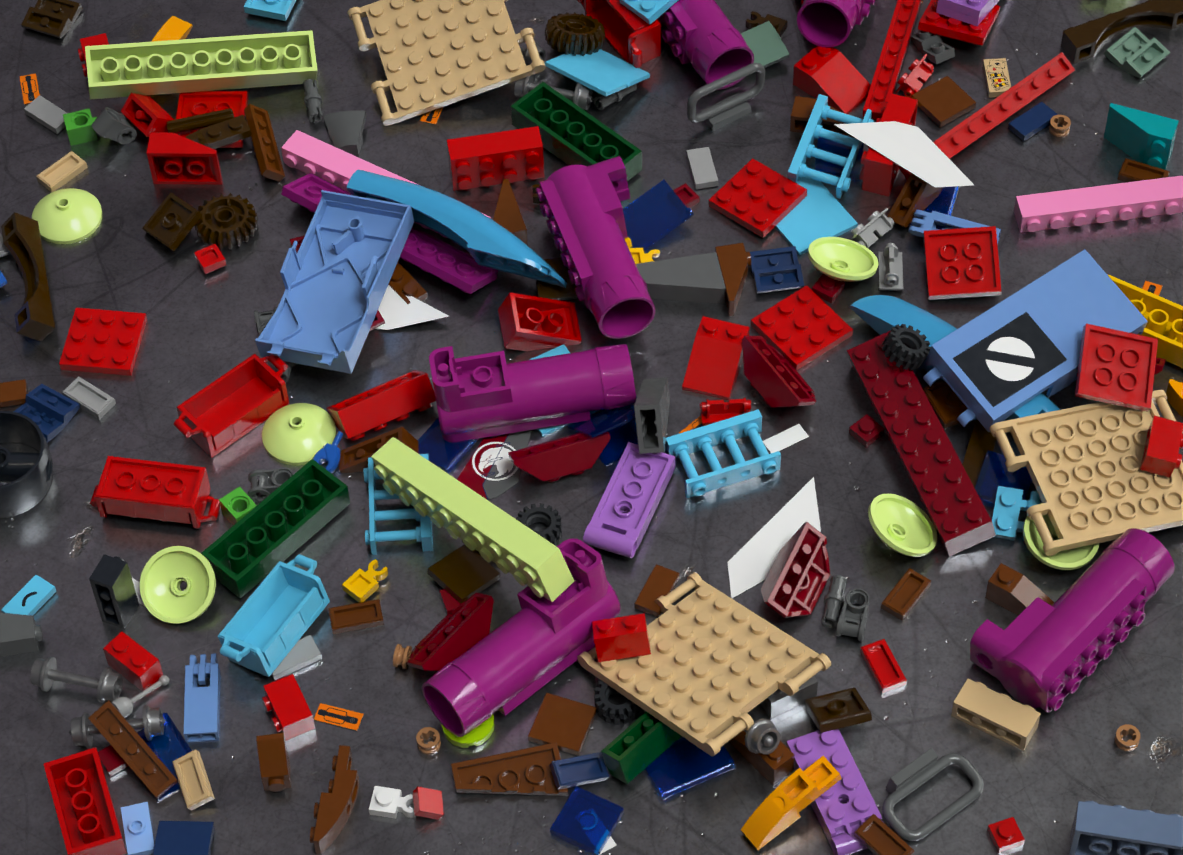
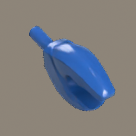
[313,431,344,474]

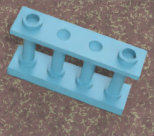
[788,94,874,199]
[665,409,781,498]
[364,454,433,555]

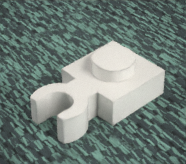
[369,786,416,819]

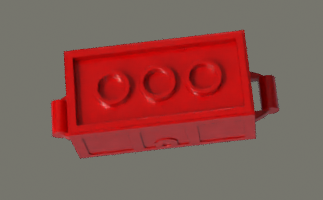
[577,0,661,68]
[174,354,289,458]
[90,456,221,529]

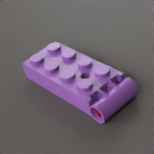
[936,0,999,26]
[583,442,675,559]
[786,729,883,855]

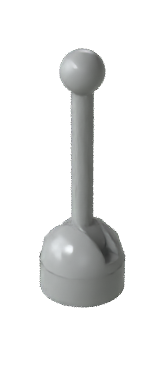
[111,675,169,718]

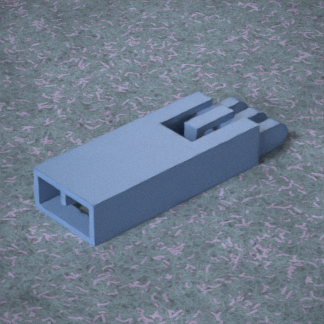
[908,210,1001,244]
[184,653,220,743]

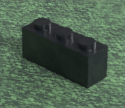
[89,554,139,629]

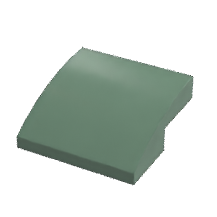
[741,21,789,74]
[1104,27,1170,78]

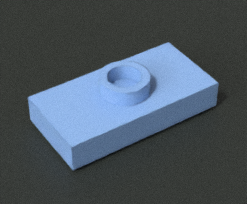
[120,802,155,855]

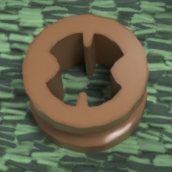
[1049,114,1071,137]
[393,644,412,669]
[1115,724,1140,751]
[416,727,441,755]

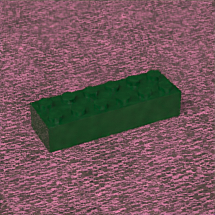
[511,82,642,181]
[201,459,350,599]

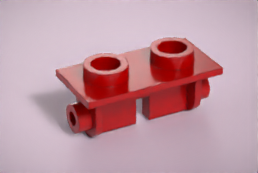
[895,54,934,98]
[700,398,751,424]

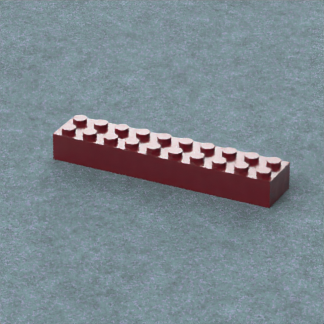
[847,331,996,557]

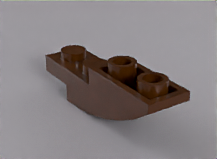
[310,745,360,854]

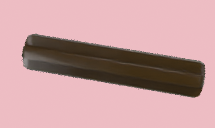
[166,108,234,133]

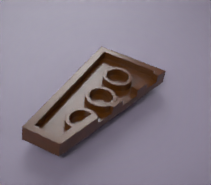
[451,742,568,796]

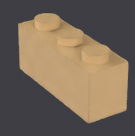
[951,679,1041,751]

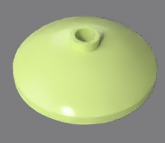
[32,188,102,244]
[807,237,878,282]
[262,403,336,466]
[868,494,937,557]
[1023,503,1099,570]
[140,546,216,624]

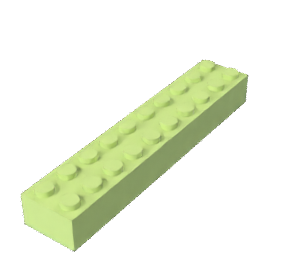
[85,30,317,99]
[371,437,574,602]

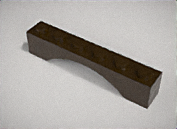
[1061,0,1183,64]
[1,212,55,341]

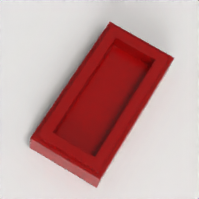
[860,639,907,694]

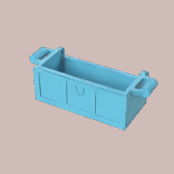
[218,554,330,677]

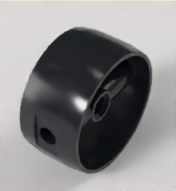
[0,411,53,518]

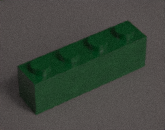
[601,711,681,784]

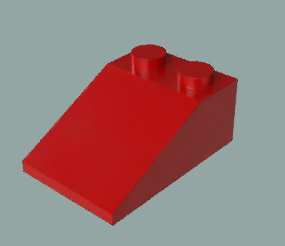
[793,46,871,114]
[147,132,223,185]
[498,293,582,352]
[682,316,750,401]

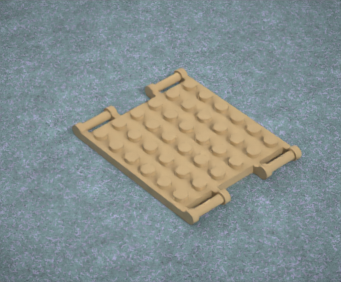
[348,0,546,126]
[989,390,1183,556]
[577,572,831,756]

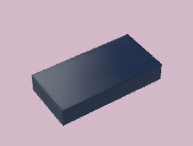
[1008,102,1058,141]
[549,752,609,790]

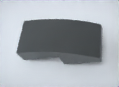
[911,30,955,64]

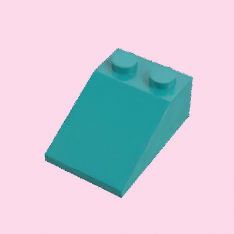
[1104,103,1179,170]

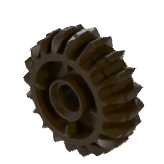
[545,12,605,56]
[195,193,258,251]

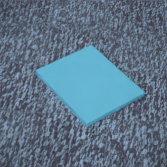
[545,49,650,96]
[775,176,858,256]

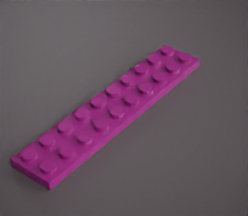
[281,173,498,294]

